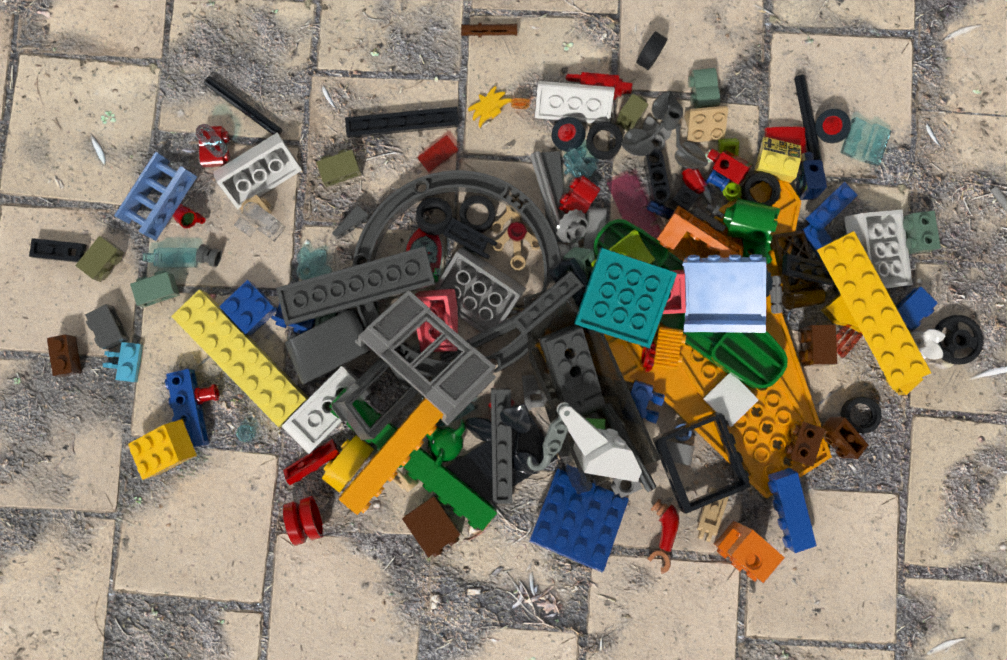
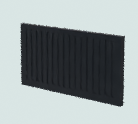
[446,414,558,502]

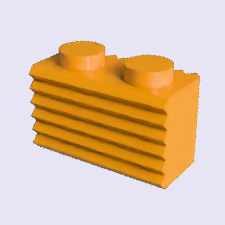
[653,326,686,369]

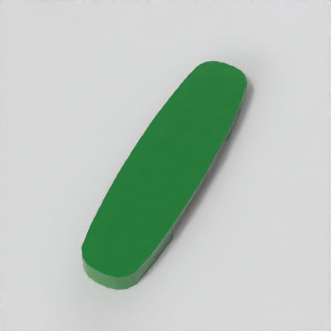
[593,219,788,389]

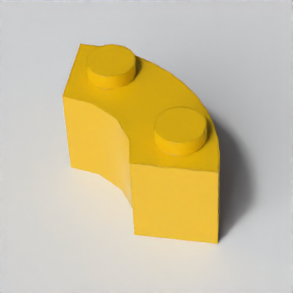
[322,435,374,493]

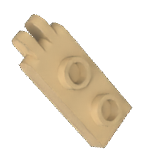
[697,487,729,542]

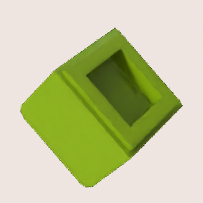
[718,138,739,161]

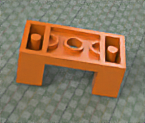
[657,206,743,258]
[714,520,785,583]

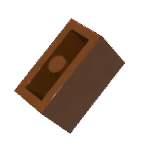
[47,334,82,377]

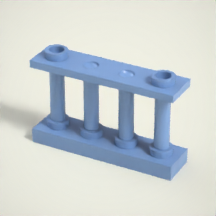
[114,152,197,241]

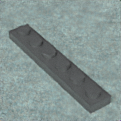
[491,388,512,504]

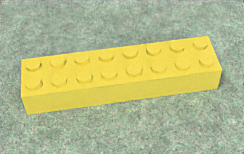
[171,289,309,427]

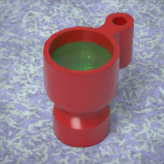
[172,203,206,229]

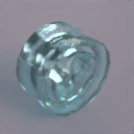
[236,425,256,442]

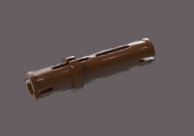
[461,22,517,38]

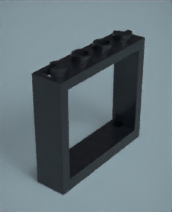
[652,412,751,514]

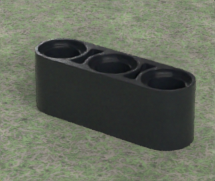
[644,148,670,205]

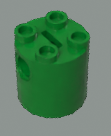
[723,198,780,246]

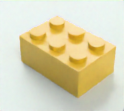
[128,419,197,480]

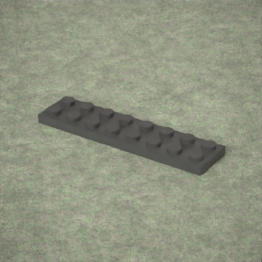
[276,246,436,326]

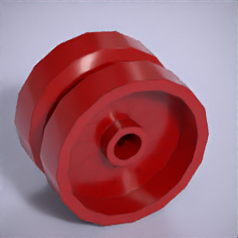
[283,496,324,546]

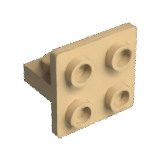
[684,106,728,143]

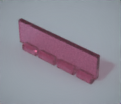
[607,174,661,239]

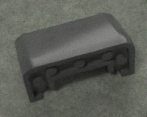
[285,308,373,385]

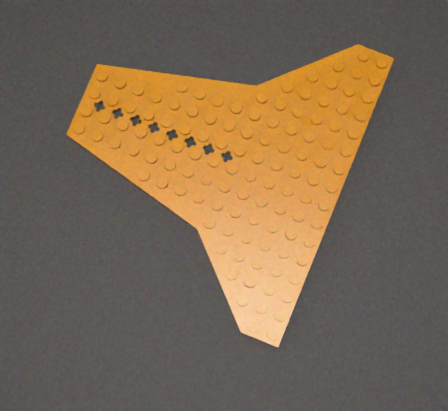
[534,179,832,498]

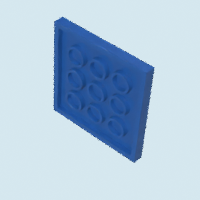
[529,468,629,573]

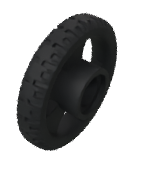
[934,315,984,365]

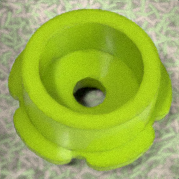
[723,182,742,201]

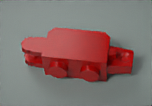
[565,72,633,100]

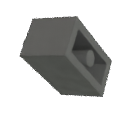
[85,304,130,350]

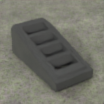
[332,206,370,239]

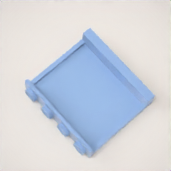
[683,254,766,333]

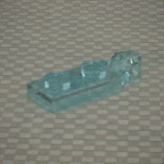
[143,248,198,268]

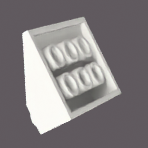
[845,209,913,288]

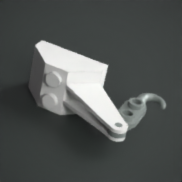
[527,402,642,482]

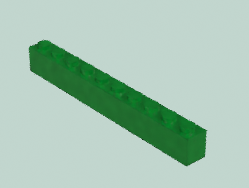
[329,387,497,531]

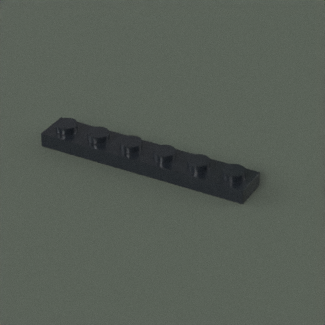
[345,107,459,138]

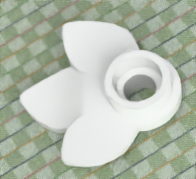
[911,329,945,359]

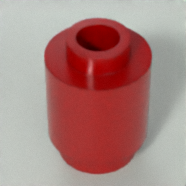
[681,168,707,195]

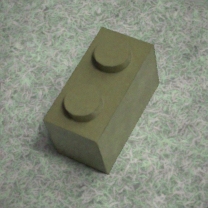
[616,94,649,131]
[316,149,362,187]
[75,236,125,282]

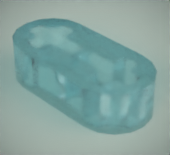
[196,124,227,157]

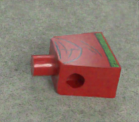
[706,148,753,184]

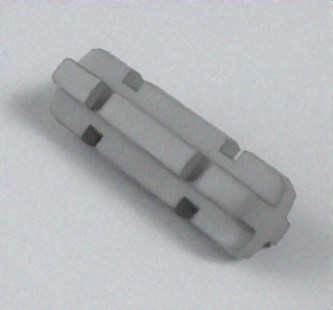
[770,276,783,314]

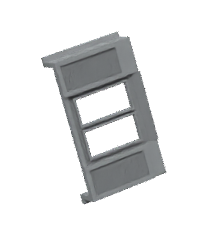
[355,290,496,426]

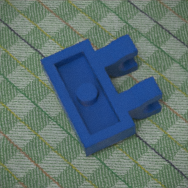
[623,380,665,424]

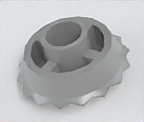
[556,209,588,244]

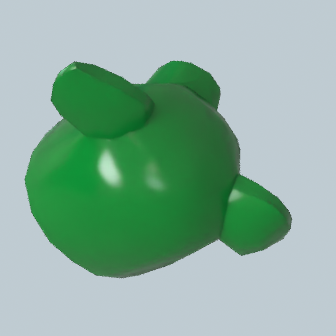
[426,419,466,469]

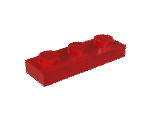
[283,439,340,485]

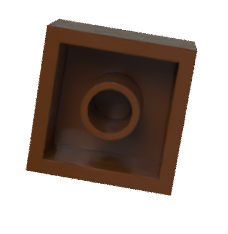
[798,325,837,366]

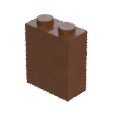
[402,495,461,558]

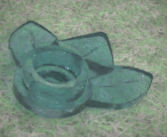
[296,247,332,280]

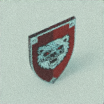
[404,222,443,276]

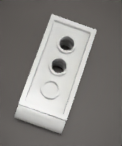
[282,365,372,454]

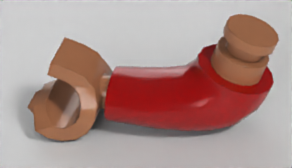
[648,499,680,574]

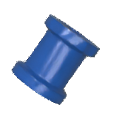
[706,169,730,192]

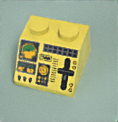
[754,137,801,183]

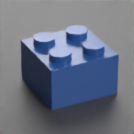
[219,280,278,336]

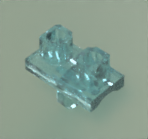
[563,146,597,179]

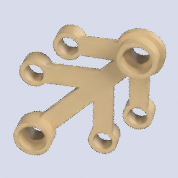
[492,198,540,271]

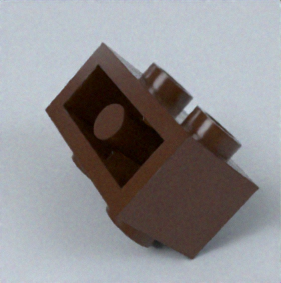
[821,417,868,459]
[785,421,826,467]

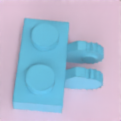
[102,342,143,382]

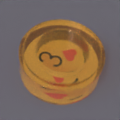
[511,98,530,109]

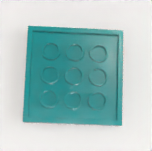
[574,247,677,348]

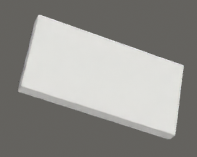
[535,81,615,123]

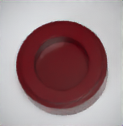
[508,222,527,242]

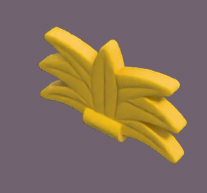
[468,86,512,128]

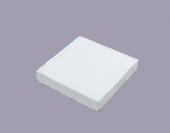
[703,373,758,427]

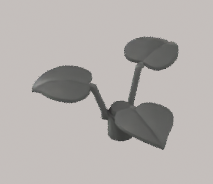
[621,91,708,169]

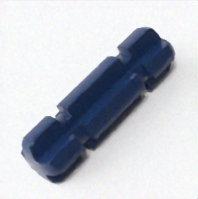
[647,200,674,220]

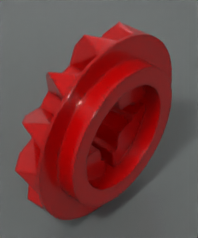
[641,341,656,372]

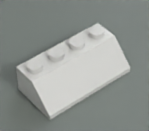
[213,132,302,210]

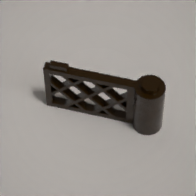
[770,230,825,310]

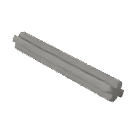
[530,151,561,243]

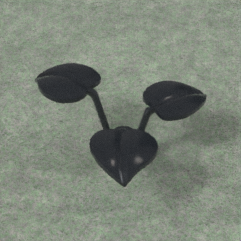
[465,403,540,474]

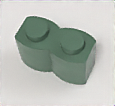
[688,68,720,109]

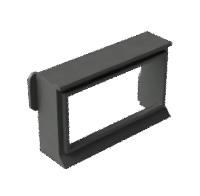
[331,357,418,440]

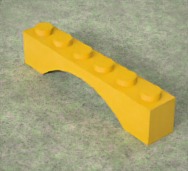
[821,294,924,395]

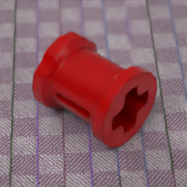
[195,384,219,405]

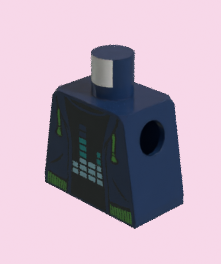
[796,152,827,200]

